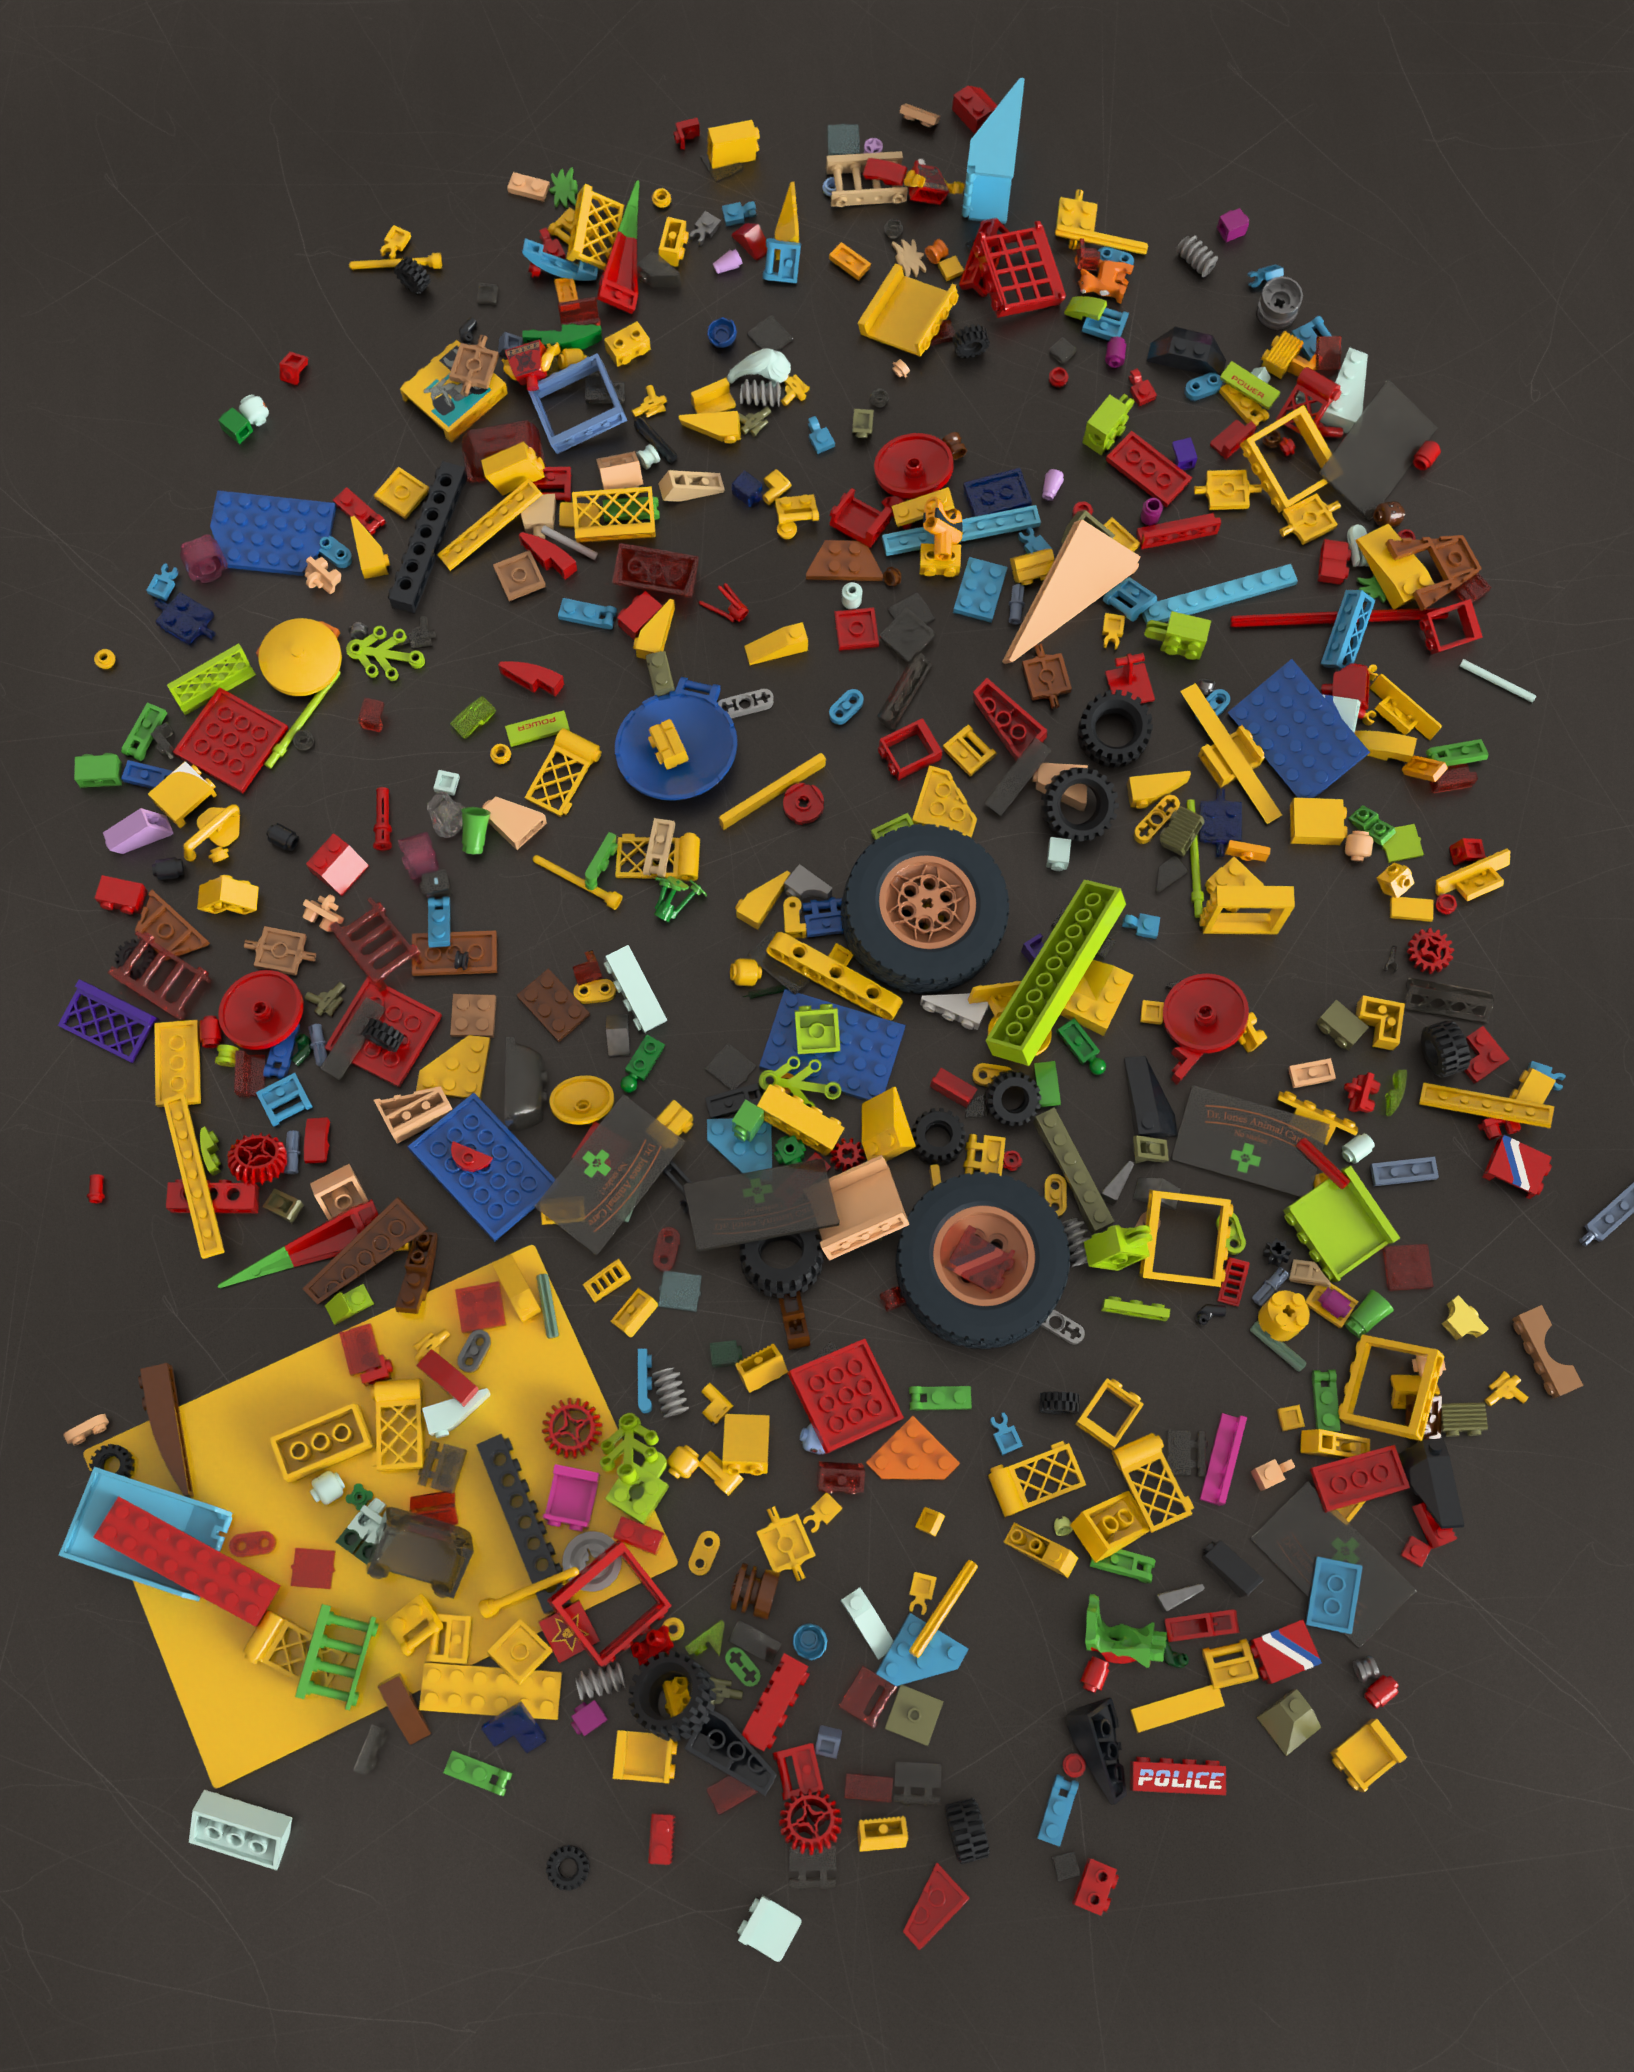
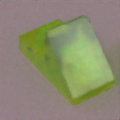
[685,1620,725,1657]

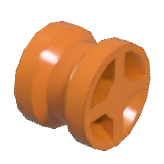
[925,239,949,264]

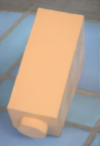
[1032,762,1088,811]
[482,797,547,850]

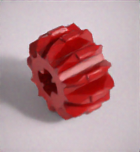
[830,1138,866,1173]

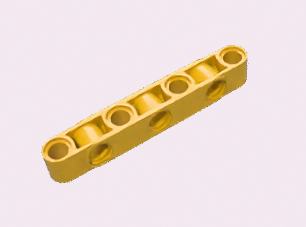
[766,932,903,1021]

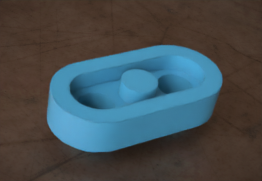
[1096,247,1134,265]
[1184,373,1223,401]
[319,536,353,568]
[829,689,863,725]
[1195,689,1230,723]

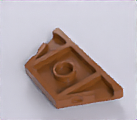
[806,540,883,581]
[135,890,210,960]

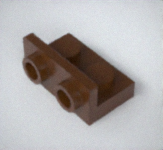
[1405,1393,1442,1442]

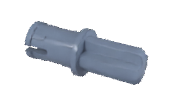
[1009,584,1025,624]
[308,1024,328,1066]
[284,1130,301,1174]
[1252,1267,1290,1306]

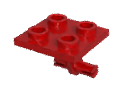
[1105,653,1155,704]

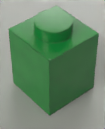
[218,407,253,444]

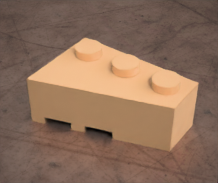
[374,1086,453,1144]

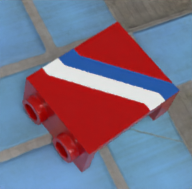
[1482,1135,1552,1199]
[1249,1620,1322,1684]

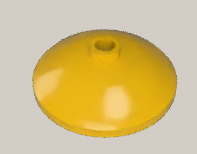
[549,1076,614,1125]

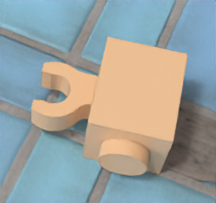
[1250,1459,1295,1491]

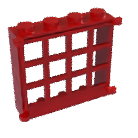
[974,221,1066,318]

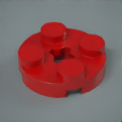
[783,783,824,825]

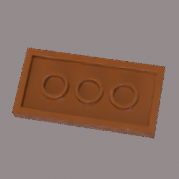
[412,930,497,976]

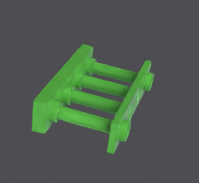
[295,1604,379,1710]

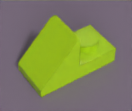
[325,1284,374,1325]

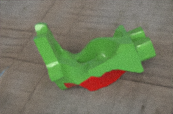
[1085,1594,1166,1668]

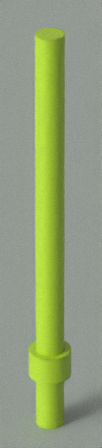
[264,671,341,769]
[1187,799,1204,918]

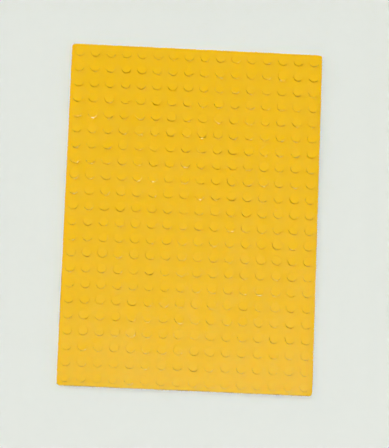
[83,1245,678,1788]

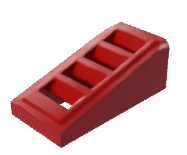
[1217,1257,1250,1307]

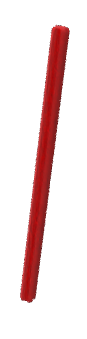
[1230,607,1449,627]

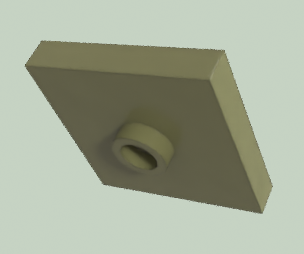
[885,1685,944,1746]

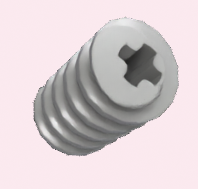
[1176,235,1218,278]
[740,379,781,407]
[1062,1218,1090,1267]
[652,1368,689,1418]
[576,1661,626,1701]

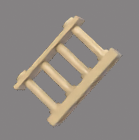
[826,151,908,207]

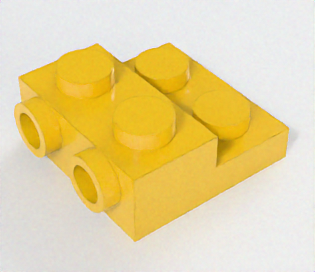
[1204,857,1264,913]

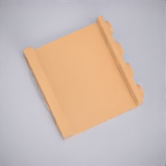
[803,1155,909,1260]

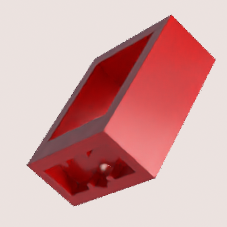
[1419,599,1483,655]
[878,718,943,781]

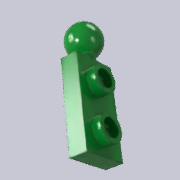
[1057,1018,1106,1075]
[620,1035,665,1093]

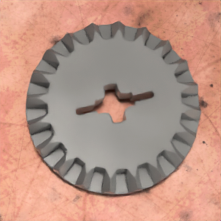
[562,1531,622,1592]

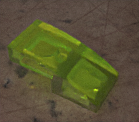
[450,696,497,739]
[1385,1070,1407,1116]

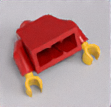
[1321,663,1378,726]

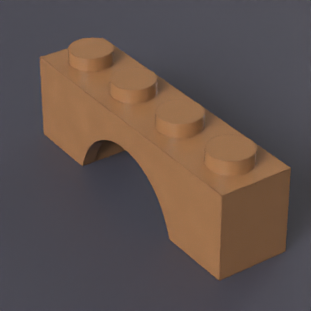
[1513,1305,1583,1399]

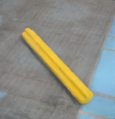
[1055,224,1148,255]
[909,1560,978,1658]

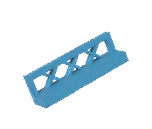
[1321,590,1375,670]

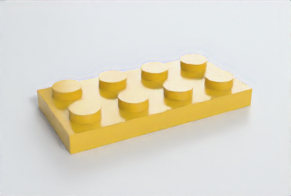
[155,1020,201,1107]

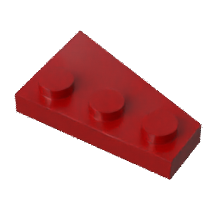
[903,1863,970,1950]

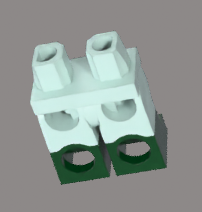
[336,1498,403,1570]

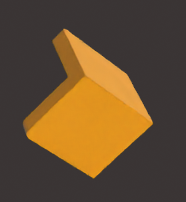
[1288,354,1321,377]

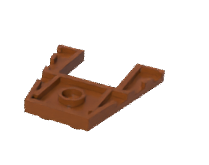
[1385,535,1482,611]

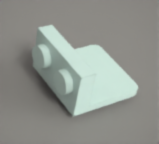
[737,1895,801,1962]

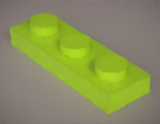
[1101,1296,1170,1321]

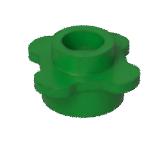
[346,1483,373,1511]

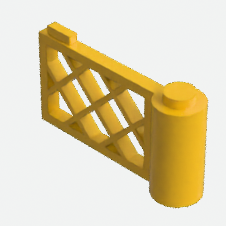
[524,728,602,817]
[615,833,700,881]
[371,1378,423,1471]
[1112,1433,1194,1533]
[988,1441,1086,1517]
[243,1609,347,1698]

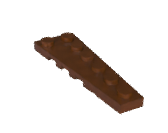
[302,1197,428,1304]

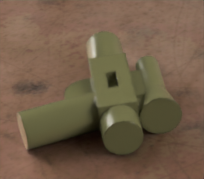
[738,406,771,437]
[305,982,346,1017]
[709,1676,743,1705]

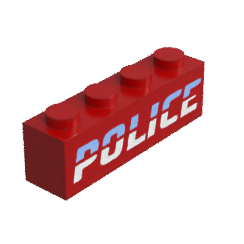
[1130,1757,1226,1795]

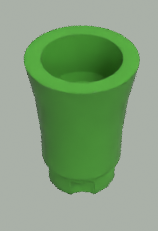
[461,807,491,854]
[1344,1289,1394,1339]

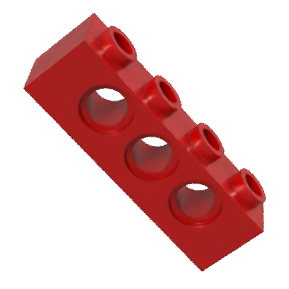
[166,1179,260,1213]

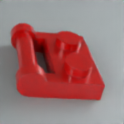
[533,467,571,502]
[772,1743,824,1800]

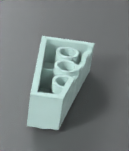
[1320,348,1368,437]
[603,945,667,1033]

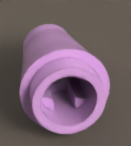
[712,249,742,274]
[1042,469,1064,501]

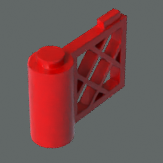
[1276,367,1341,435]

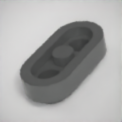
[457,1330,491,1373]

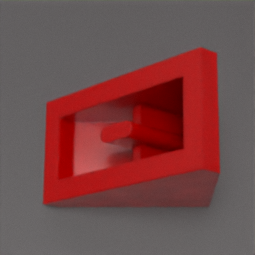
[732,223,767,261]

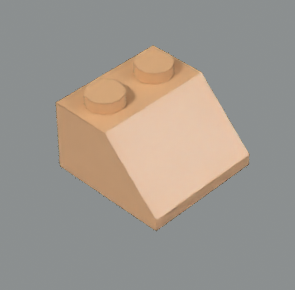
[596,451,643,490]
[310,1164,368,1220]

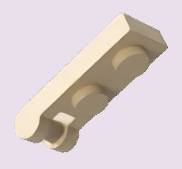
[643,818,675,878]

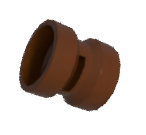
[942,432,967,460]

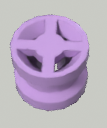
[864,138,883,154]

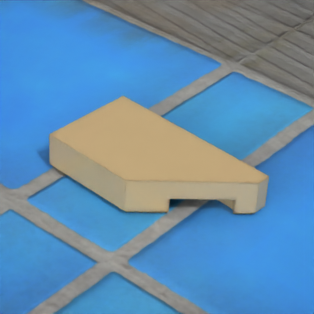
[1289,1259,1331,1287]

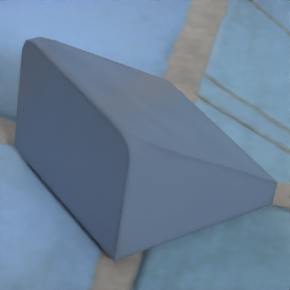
[498,332,523,356]
[814,1725,842,1759]

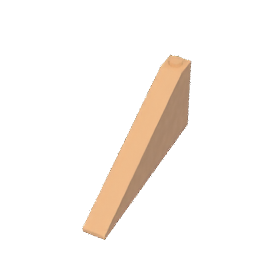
[1002,519,1140,664]

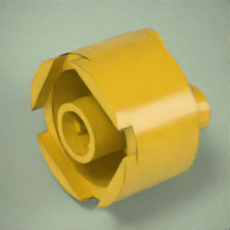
[1258,1291,1310,1341]

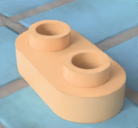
[63,1414,109,1446]

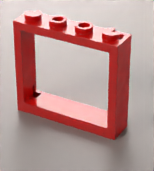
[547,1540,672,1667]

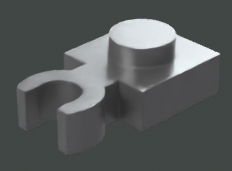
[690,211,721,246]

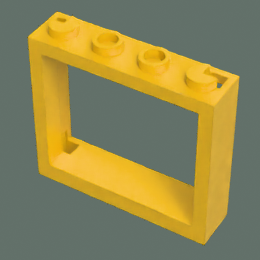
[1239,405,1343,513]
[1199,885,1295,934]
[1139,1189,1233,1287]
[1338,1334,1444,1441]

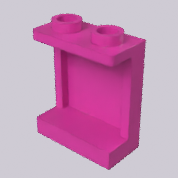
[543,1464,600,1532]

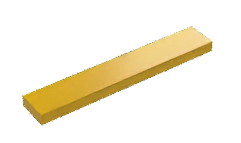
[437,479,543,571]
[719,753,826,830]
[1419,1083,1555,1128]

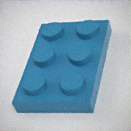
[953,557,1007,623]
[1305,1556,1363,1634]

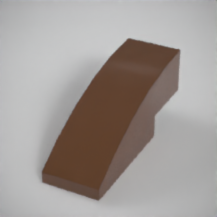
[778,1291,810,1350]
[378,1673,431,1745]

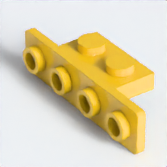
[1370,674,1442,740]
[1435,849,1510,901]
[968,981,1021,1018]
[1277,1091,1358,1145]

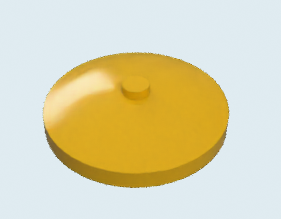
[259,618,342,696]

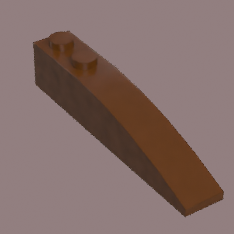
[138,1363,194,1498]

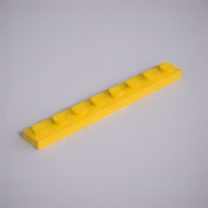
[163,1093,225,1259]

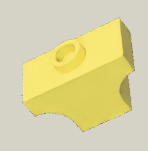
[1442,1295,1489,1340]

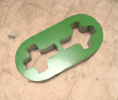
[725,1647,760,1687]

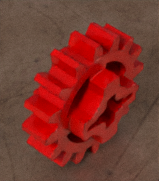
[1407,928,1454,974]

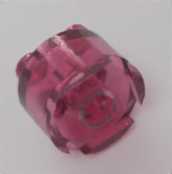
[180,534,228,583]
[398,832,439,879]

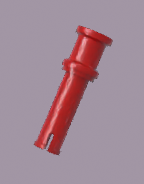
[373,787,392,851]

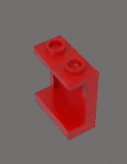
[829,488,893,548]

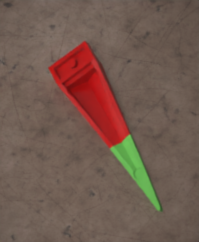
[597,180,639,314]
[218,1199,379,1288]

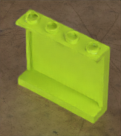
[1283,1166,1400,1282]

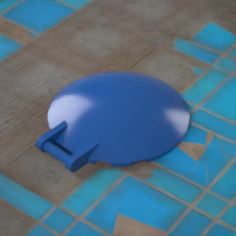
[615,677,737,800]

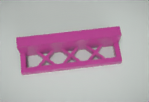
[1199,1413,1247,1506]

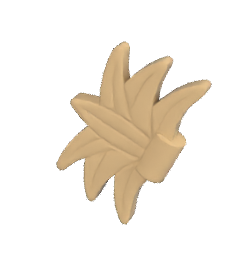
[891,239,926,278]

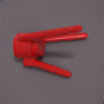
[699,583,749,623]

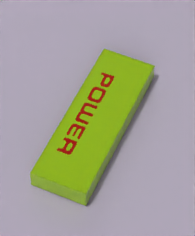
[1220,361,1280,410]
[505,710,570,747]

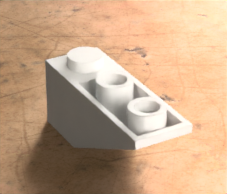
[920,993,989,1030]

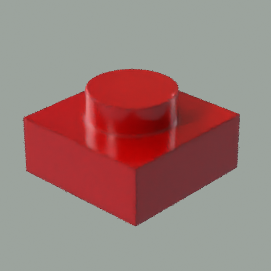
[1400,1536,1432,1568]

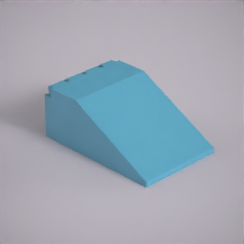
[962,78,1025,224]
[59,1467,233,1601]

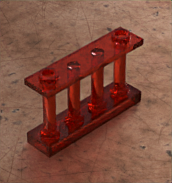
[329,897,422,992]
[107,931,212,1021]

